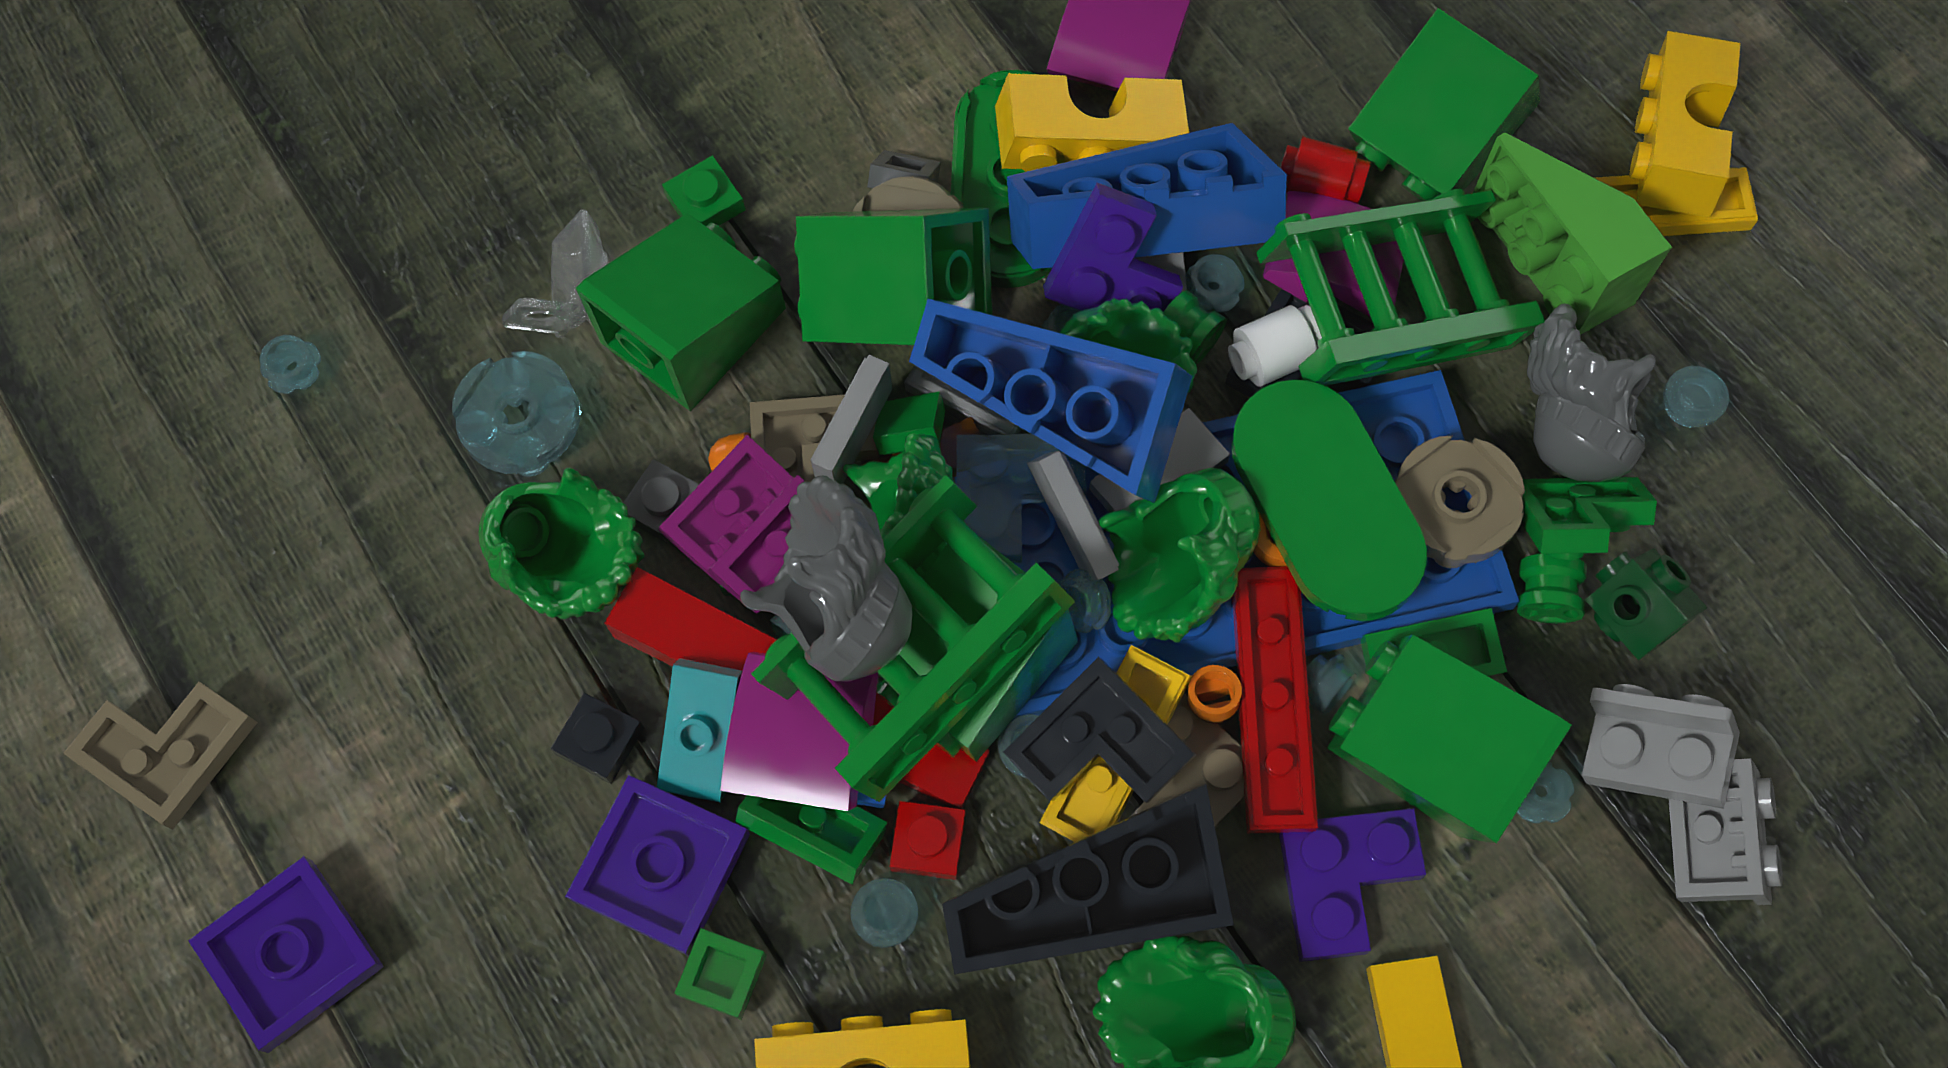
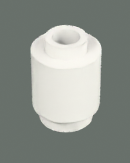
[1228,305,1322,387]

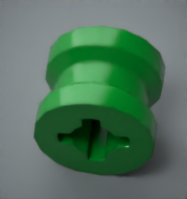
[1163,290,1227,365]
[1517,554,1587,624]

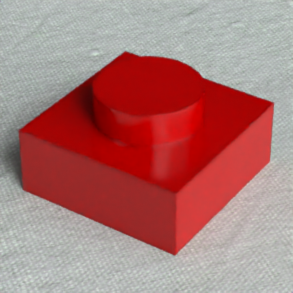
[889,801,966,880]

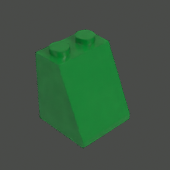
[1348,8,1540,201]
[794,208,992,345]
[576,213,786,412]
[876,536,1078,762]
[1327,634,1572,843]

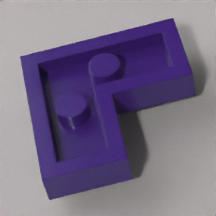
[1043,183,1183,312]
[1279,808,1426,962]

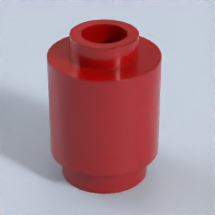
[1280,136,1371,204]

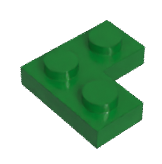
[1521,477,1657,560]

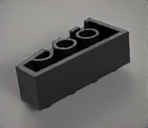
[942,784,1234,975]

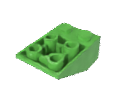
[1473,133,1672,335]

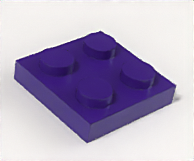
[565,775,750,956]
[188,856,384,1053]

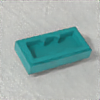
[657,658,742,802]

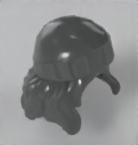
[1527,303,1656,482]
[740,475,912,681]

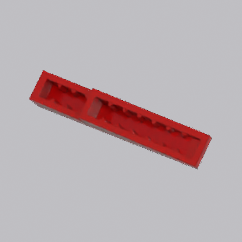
[604,567,990,809]

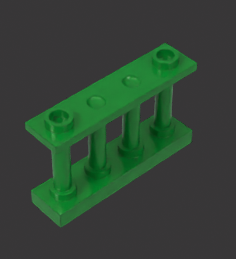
[1256,189,1545,386]
[751,475,1076,802]

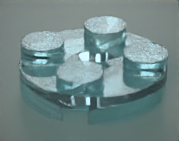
[452,351,582,477]

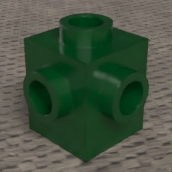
[1585,548,1708,661]

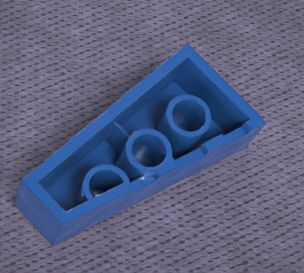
[1007,123,1287,269]
[909,299,1193,503]

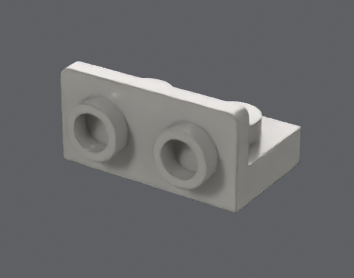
[1582,684,1740,809]
[1669,758,1783,905]

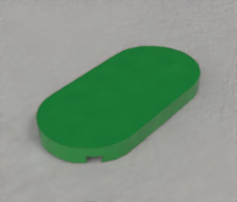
[950,70,1052,288]
[1231,380,1427,621]

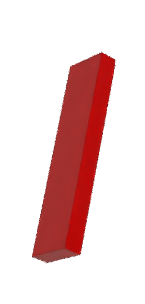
[1232,567,1318,833]

